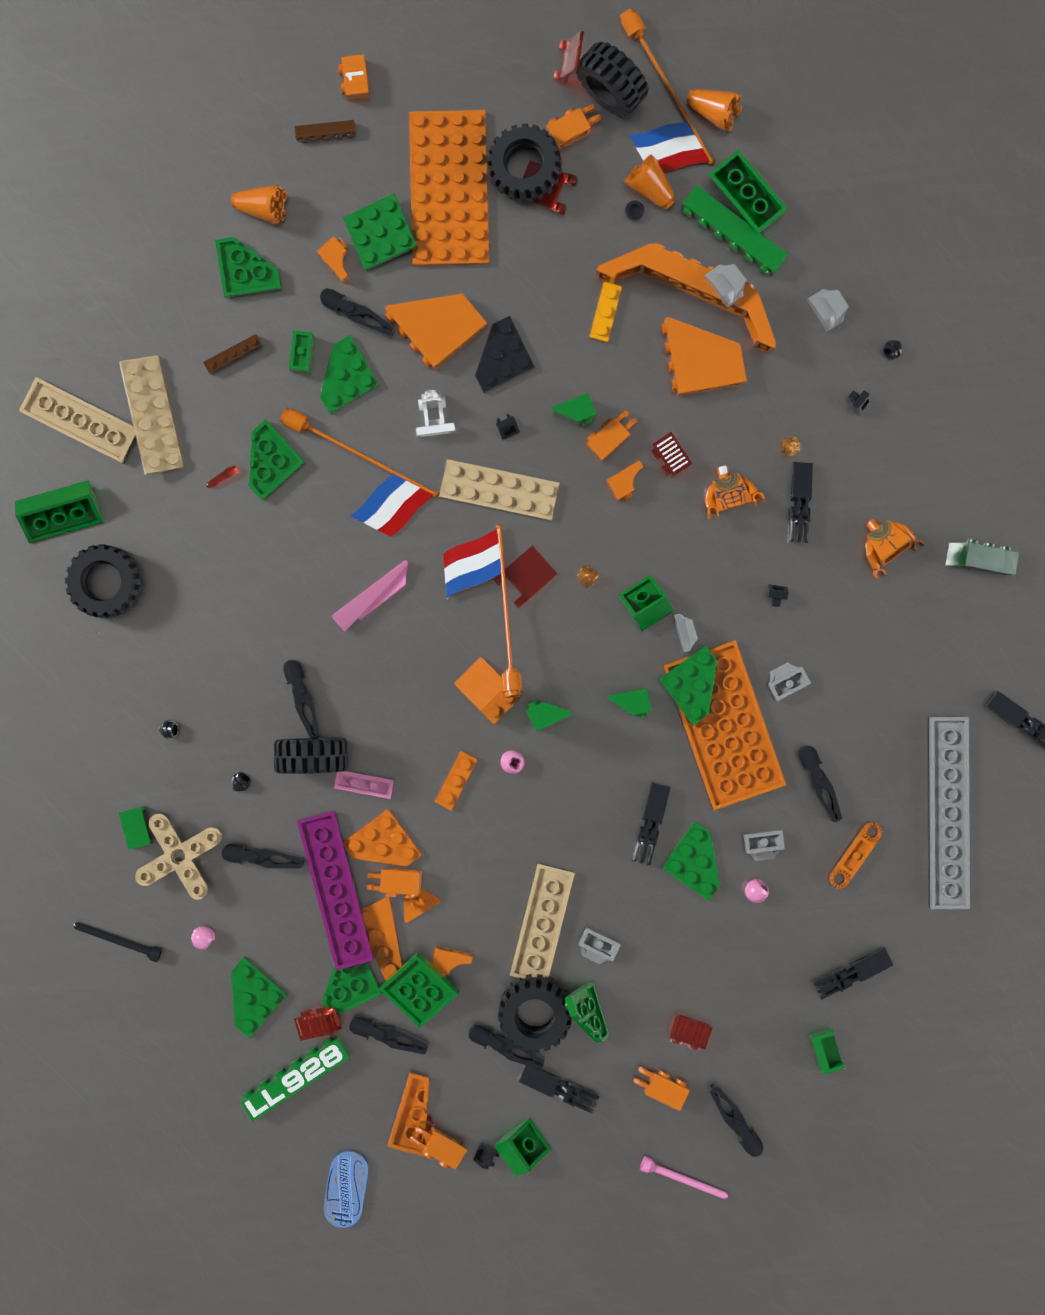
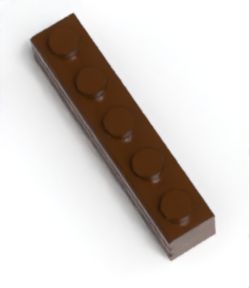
[294,120,356,142]
[203,334,263,374]

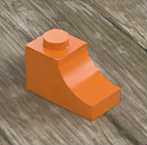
[316,236,349,283]
[606,460,643,502]
[432,946,473,977]

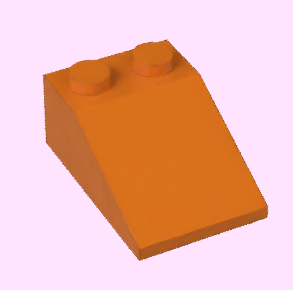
[454,657,521,724]

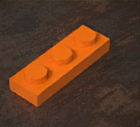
[435,751,478,811]

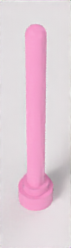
[640,1156,728,1199]

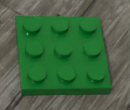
[343,193,418,271]
[379,952,459,1028]

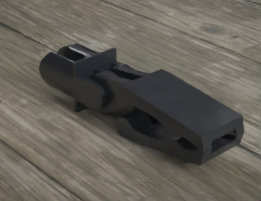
[320,288,395,339]
[789,462,813,543]
[283,660,321,738]
[985,690,1045,749]
[798,745,842,822]
[632,782,671,866]
[221,843,305,868]
[813,947,893,1000]
[349,1016,429,1055]
[469,1023,545,1070]
[518,1065,600,1114]
[708,1083,764,1157]

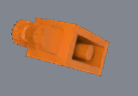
[546,104,602,149]
[586,409,637,462]
[367,868,422,898]
[633,1066,690,1111]
[410,1126,468,1170]

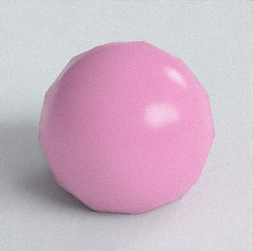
[500,750,525,774]
[745,879,769,903]
[191,926,215,950]

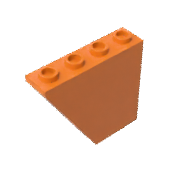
[385,293,487,370]
[661,317,747,396]

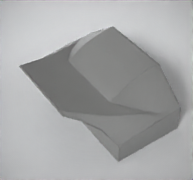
[704,264,747,308]
[807,289,849,332]
[673,614,698,652]
[768,662,811,701]
[743,830,785,861]
[578,927,621,964]

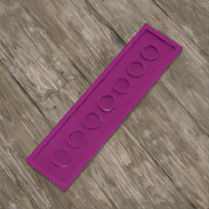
[297,811,374,970]

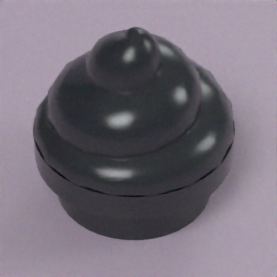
[883,340,902,359]
[158,720,179,739]
[232,772,251,792]

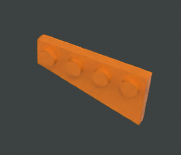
[361,896,403,981]
[387,1072,429,1157]

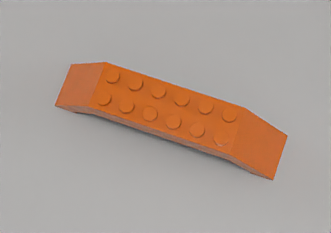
[595,243,776,354]

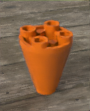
[687,89,742,132]
[624,154,676,210]
[231,185,287,224]

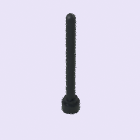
[73,922,163,963]

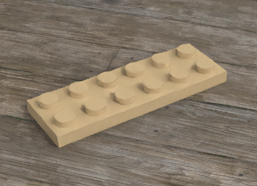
[119,355,183,475]
[19,377,136,464]
[439,459,559,521]
[510,863,575,979]

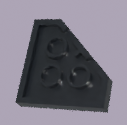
[475,316,535,393]

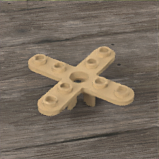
[135,814,222,900]

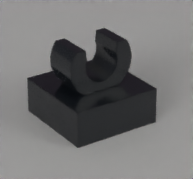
[848,390,872,415]
[496,414,520,440]
[767,584,789,607]
[473,1143,499,1170]

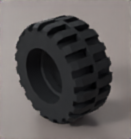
[575,41,649,117]
[487,124,562,203]
[65,544,143,618]
[273,737,348,774]
[498,974,572,1053]

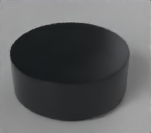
[625,200,644,221]

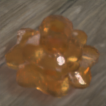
[781,435,800,457]
[578,564,598,587]

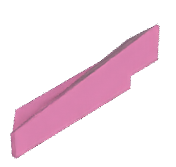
[331,560,408,632]

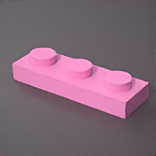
[334,771,394,799]

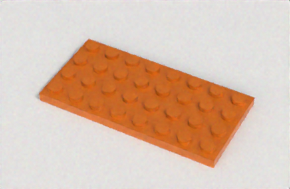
[409,110,489,266]
[663,640,786,810]

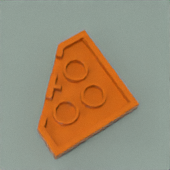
[343,809,422,867]

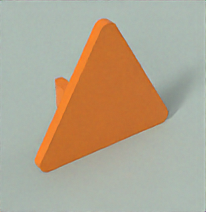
[404,888,441,923]

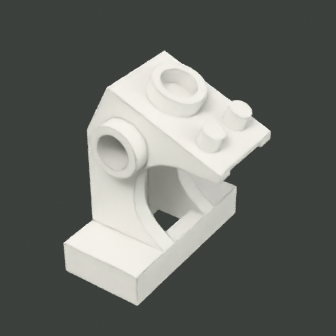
[416,390,456,438]

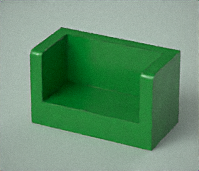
[289,330,315,374]
[119,806,154,850]
[810,1028,845,1075]

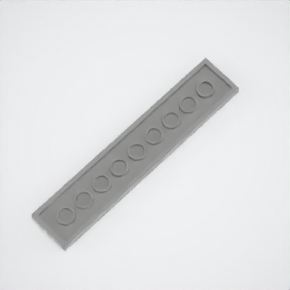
[929,717,970,909]

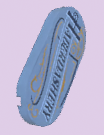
[324,1150,369,1228]

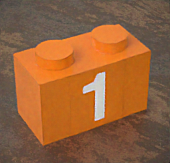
[338,54,370,100]

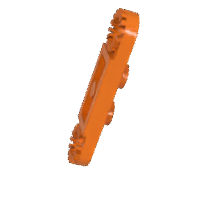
[829,822,882,889]

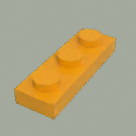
[589,282,622,343]

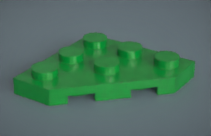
[215,237,281,298]
[320,335,379,414]
[249,419,305,501]
[659,645,717,726]
[661,821,720,901]
[231,956,287,1038]
[322,962,382,1019]
[565,981,610,1043]

